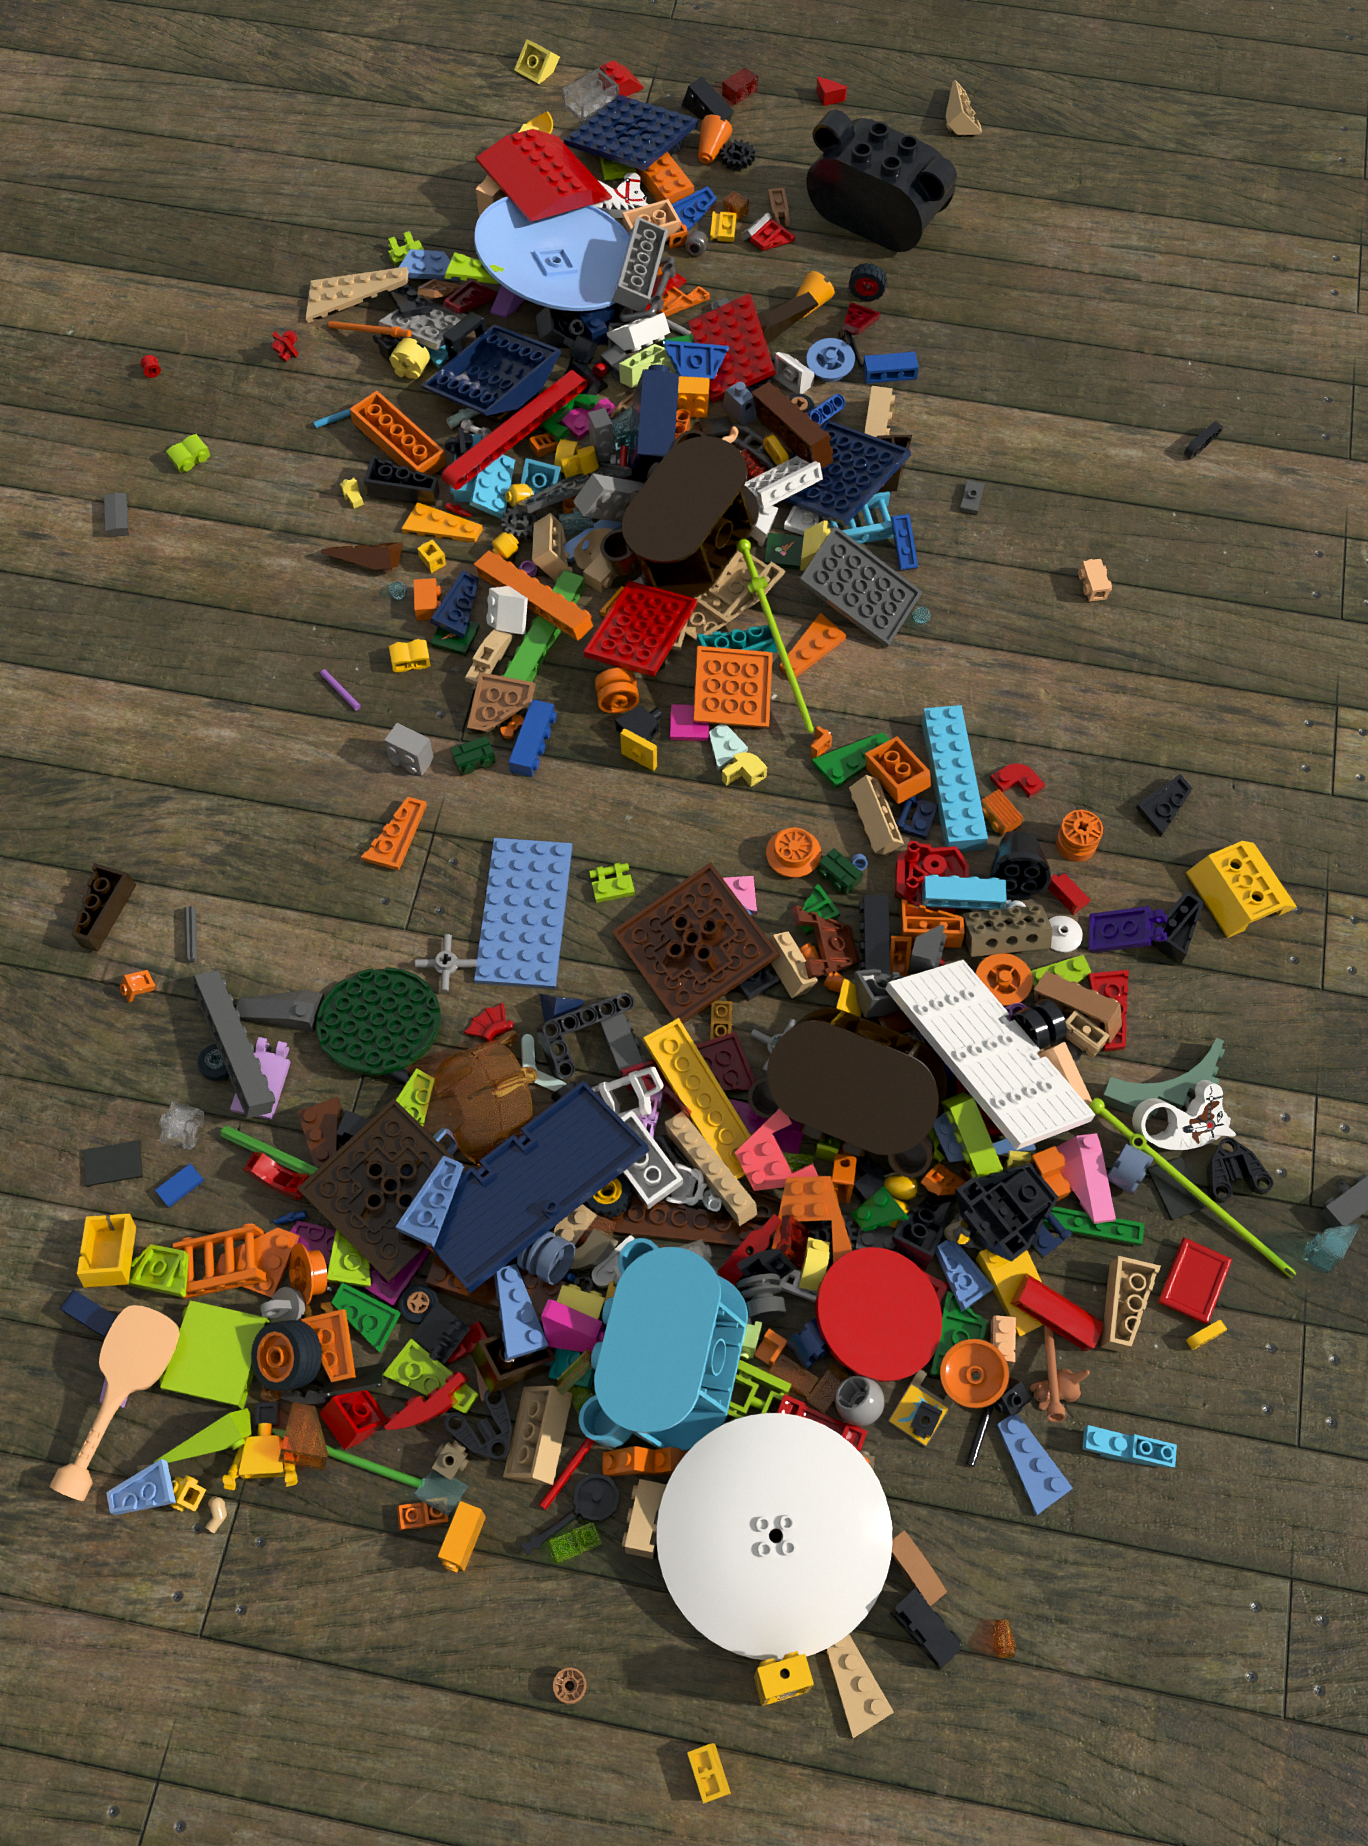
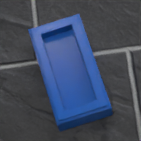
[155,1163,204,1208]

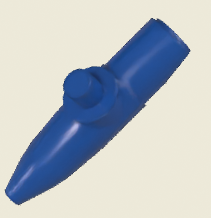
[274,1210,307,1224]

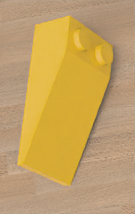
[976,1249,1043,1337]

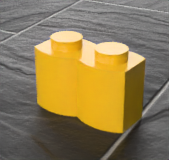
[389,639,430,672]

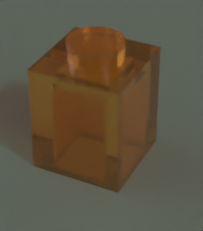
[723,191,749,221]

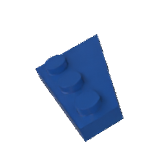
[672,186,717,231]

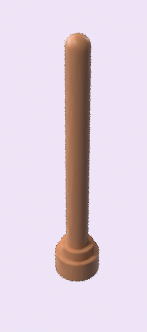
[1044,1326,1066,1422]

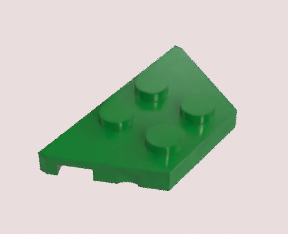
[930,1292,987,1376]

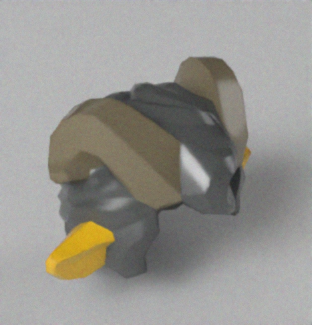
[944,1212,986,1251]

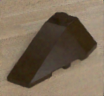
[757,292,819,344]

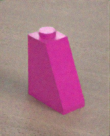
[541,1299,605,1353]

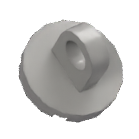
[260,1287,305,1323]

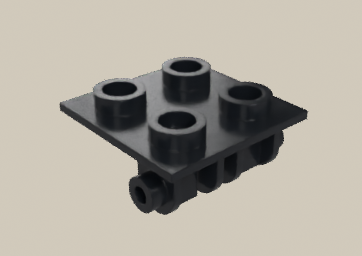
[411,1301,471,1365]

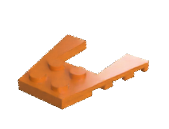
[772,1176,853,1263]

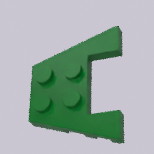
[539,394,599,442]

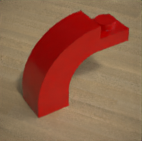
[243,1152,310,1201]

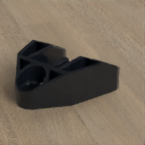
[1207,1137,1274,1203]
[445,1389,513,1461]

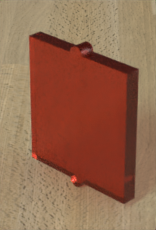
[662,1086,692,1121]

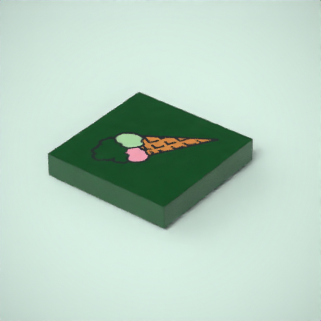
[764,533,804,570]
[431,620,480,656]

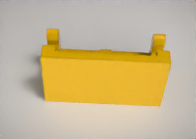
[687,1743,731,1804]

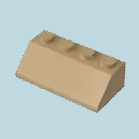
[503,1386,573,1485]

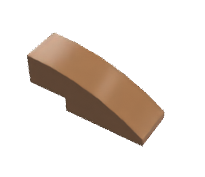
[891,1530,947,1606]

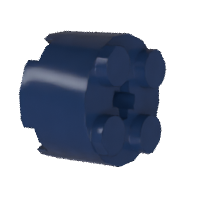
[786,1318,830,1370]

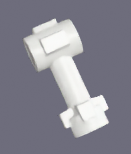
[461,419,492,440]
[702,1189,722,1212]

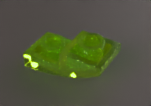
[548,1522,602,1565]

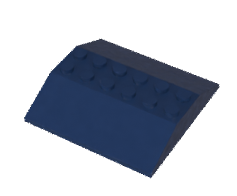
[420,324,561,416]

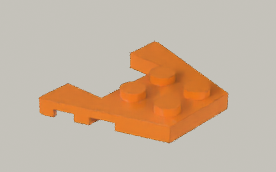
[656,264,710,317]

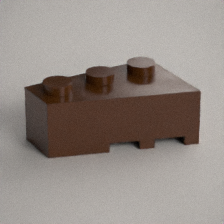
[297,1097,342,1168]

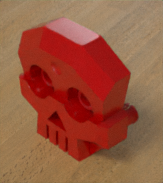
[894,841,969,913]

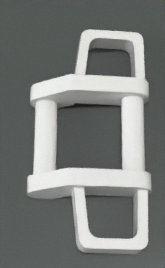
[592,1067,664,1118]

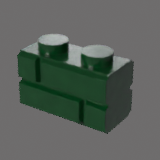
[450,736,496,775]
[817,848,863,895]

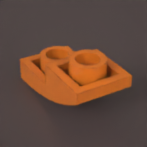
[397,1498,449,1531]

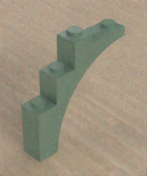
[1101,1038,1225,1122]

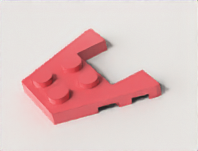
[735,1108,819,1191]

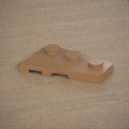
[418,279,462,300]

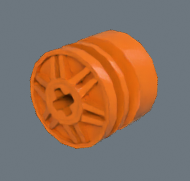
[1056,810,1103,862]

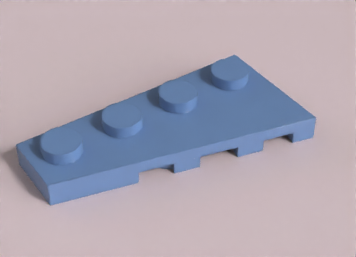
[396,1156,464,1248]
[494,1264,548,1361]
[997,1414,1073,1516]

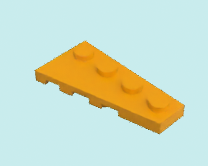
[402,502,483,543]

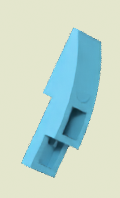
[1082,1425,1177,1468]

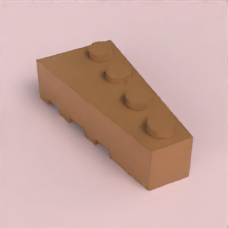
[1034,971,1122,1044]

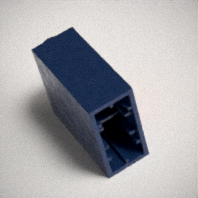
[627,364,679,481]

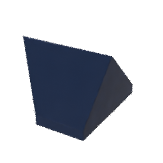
[540,994,585,1028]

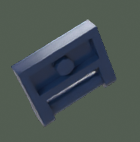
[895,796,938,840]
[1030,1212,1072,1259]

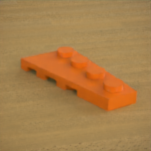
[779,613,846,678]
[361,797,427,871]

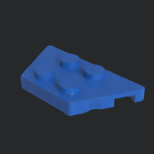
[663,340,729,381]

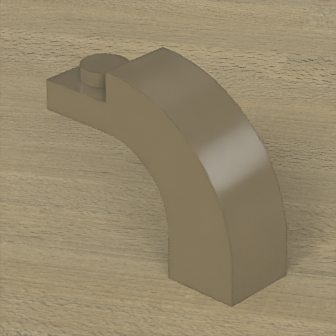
[570,1228,618,1270]

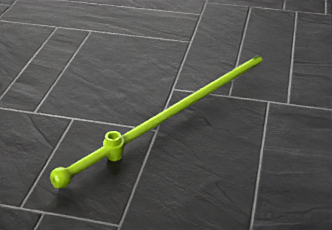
[737,539,814,733]
[1088,1098,1296,1278]

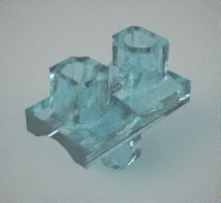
[559,508,594,535]

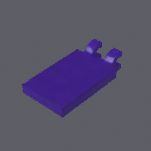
[1089,906,1167,953]

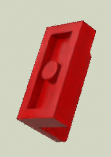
[1047,873,1091,915]

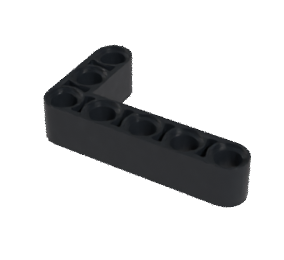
[537,993,634,1080]

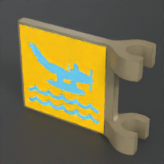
[887,1370,954,1447]

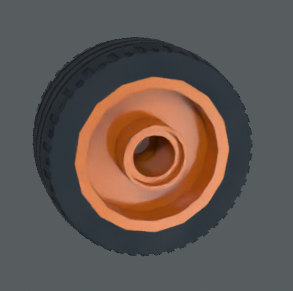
[251,1320,322,1391]

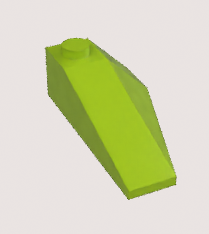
[154,1408,251,1463]

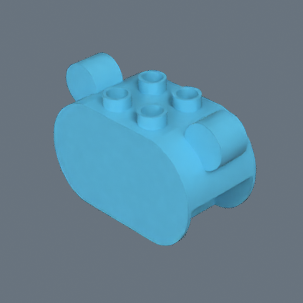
[579,1238,748,1451]

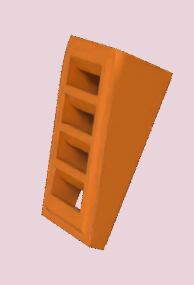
[529,433,567,458]

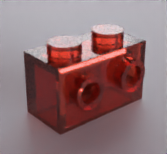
[722,67,758,105]

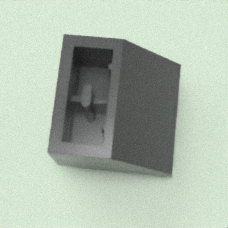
[907,925,947,975]

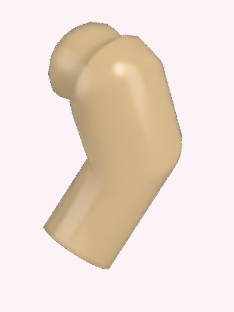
[205,1496,227,1533]

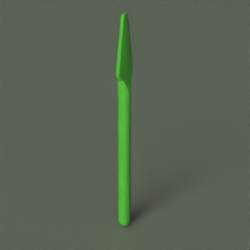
[271,1428,425,1489]

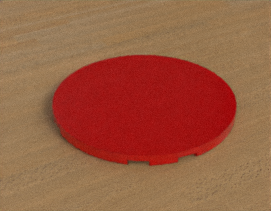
[815,1247,942,1382]

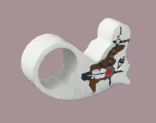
[1132,1080,1236,1150]

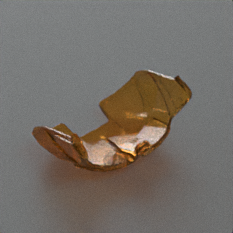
[434,1030,538,1166]

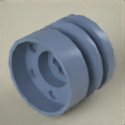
[517,1231,575,1285]

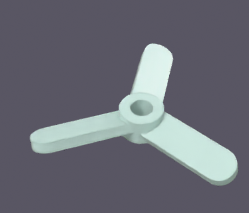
[493,1034,566,1099]

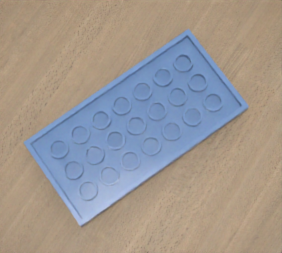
[474,838,573,990]

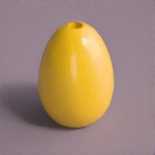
[882,1174,918,1200]

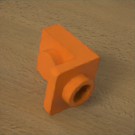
[811,726,832,758]
[120,970,155,1002]

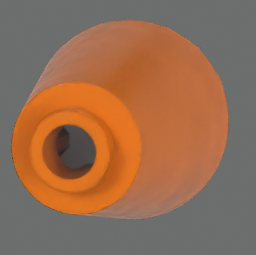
[698,114,733,164]

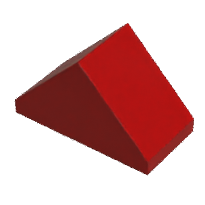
[816,76,847,106]

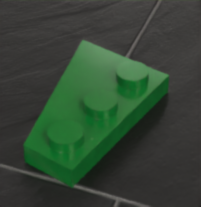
[331,1283,401,1353]

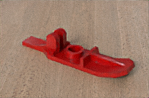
[718,1214,783,1285]

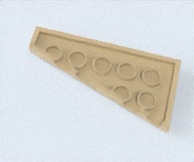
[306,267,409,323]

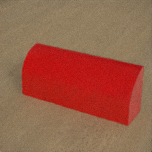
[1010,1273,1103,1351]

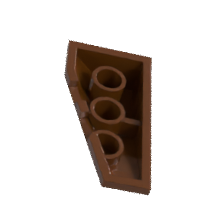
[321,542,403,572]

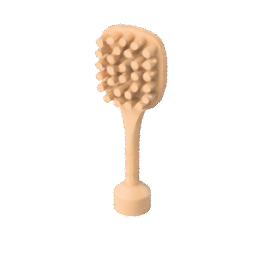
[49,1305,180,1501]

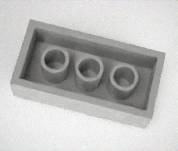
[573,474,644,522]

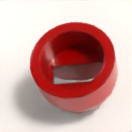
[592,363,607,378]

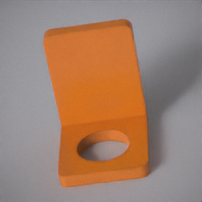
[669,220,688,249]

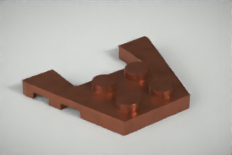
[792,905,860,979]

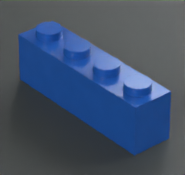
[509,699,557,777]

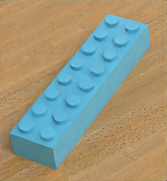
[921,705,988,852]

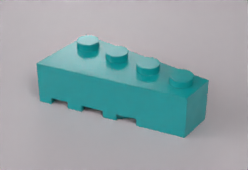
[697,625,778,654]

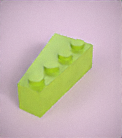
[941,1092,1004,1178]

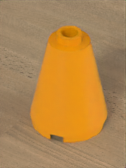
[796,271,835,319]

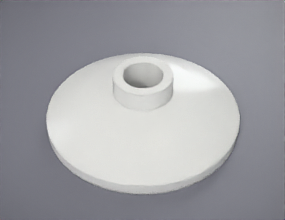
[1049,916,1083,953]

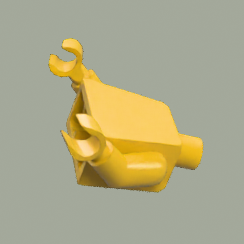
[223,1423,298,1490]

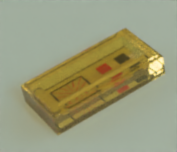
[557,1349,592,1395]

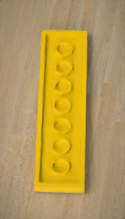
[642,1018,751,1180]

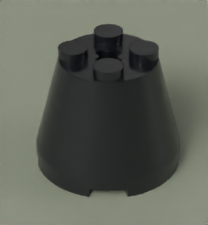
[990,831,1051,900]

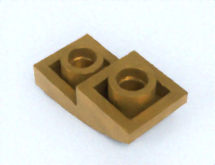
[710,1001,732,1040]

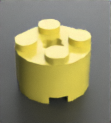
[389,338,430,380]

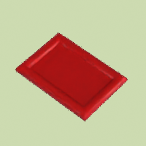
[1158,1237,1232,1325]

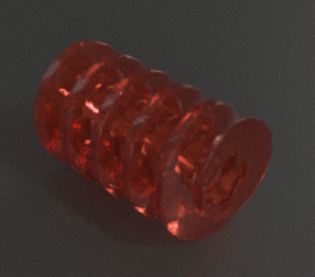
[741,449,769,487]

